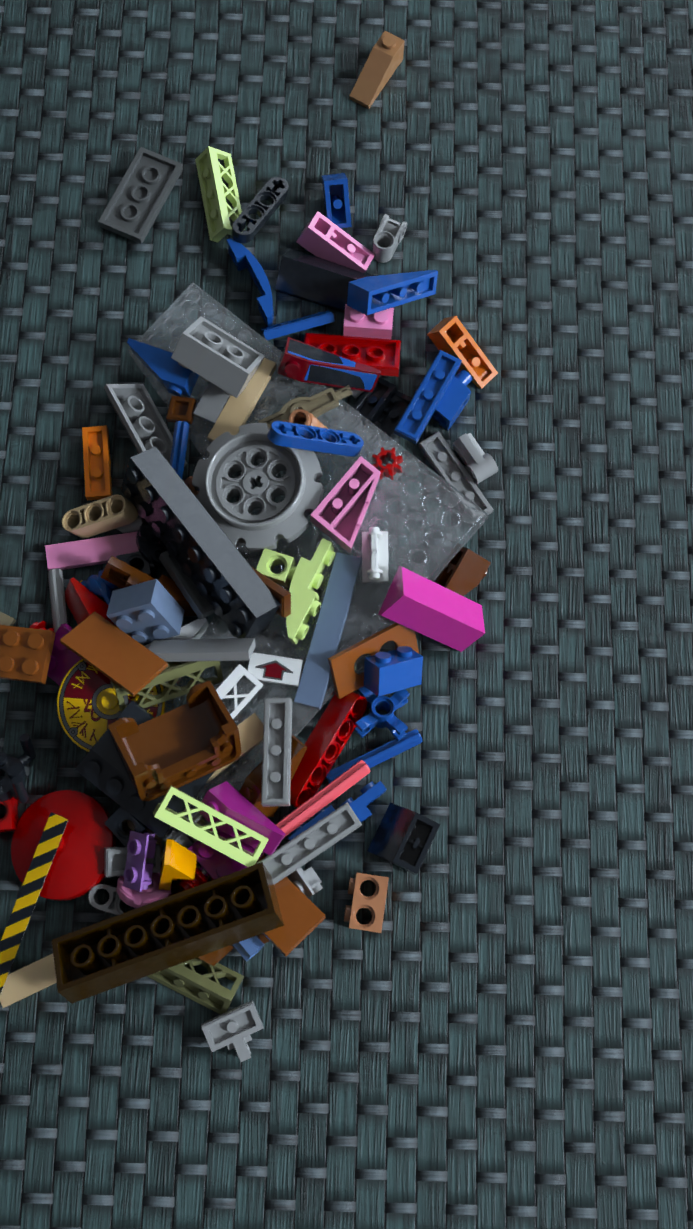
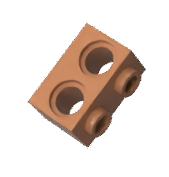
[344,873,389,933]

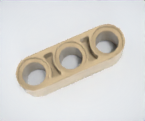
[62,494,138,538]

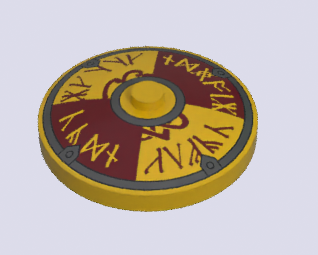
[57,659,166,752]

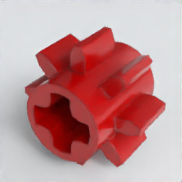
[372,447,403,480]

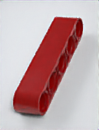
[290,692,367,808]

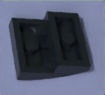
[349,377,412,443]

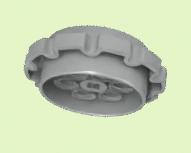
[192,423,324,552]

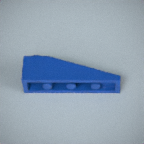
[347,270,438,315]

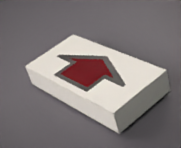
[246,652,304,687]

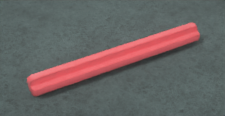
[275,760,370,838]

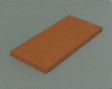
[60,612,168,697]

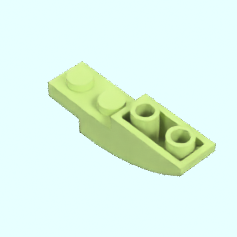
[286,538,336,645]

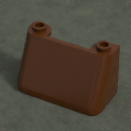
[108,680,242,801]

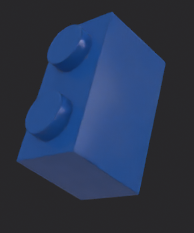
[364,646,423,697]

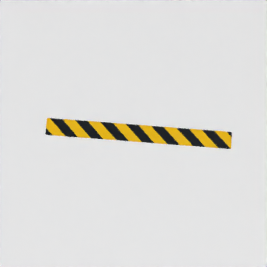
[0,812,68,994]

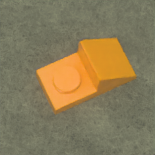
[159,839,197,890]

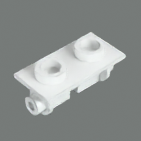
[362,527,389,583]

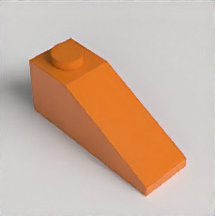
[427,316,498,389]

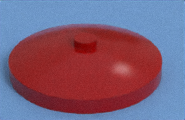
[11,790,116,900]

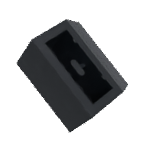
[367,803,441,875]

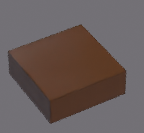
[166,395,197,425]

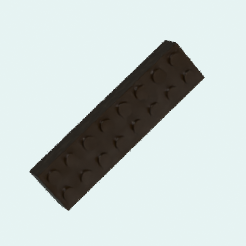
[52,862,284,1004]

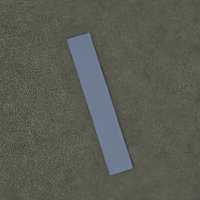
[294,552,362,710]

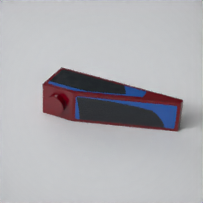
[277,337,381,392]

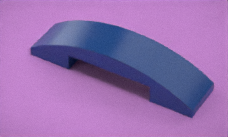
[227,238,274,327]

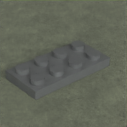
[98,147,183,244]

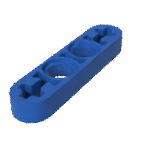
[267,421,364,457]

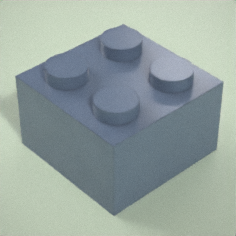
[106,579,184,645]

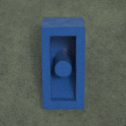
[321,173,351,228]

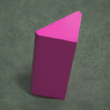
[378,566,485,652]

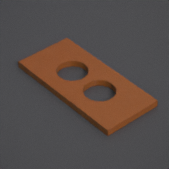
[328,623,419,699]

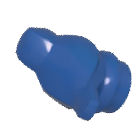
[80,569,117,605]

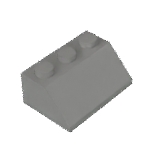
[171,316,265,398]

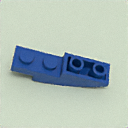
[288,781,387,840]

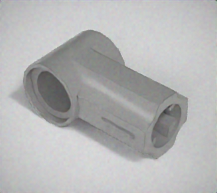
[452,433,498,485]

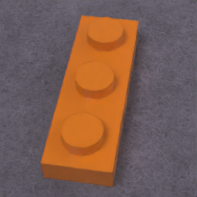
[82,425,112,501]

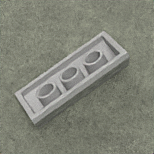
[104,384,187,467]

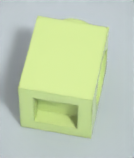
[256,548,297,588]

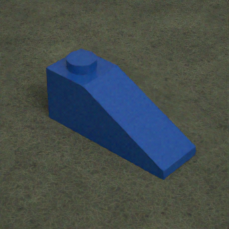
[127,338,199,397]

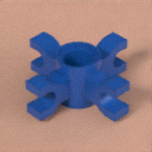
[355,686,410,741]

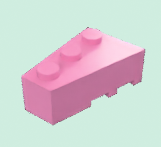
[310,456,381,554]

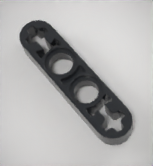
[231,177,289,244]

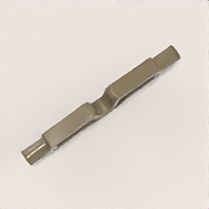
[259,385,353,429]

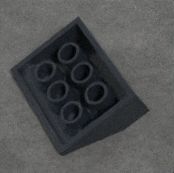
[75,700,216,838]

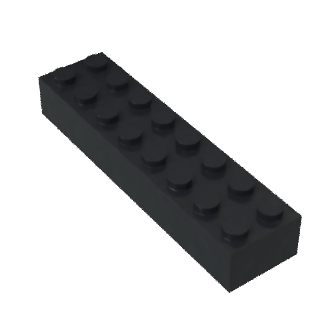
[121,447,281,638]

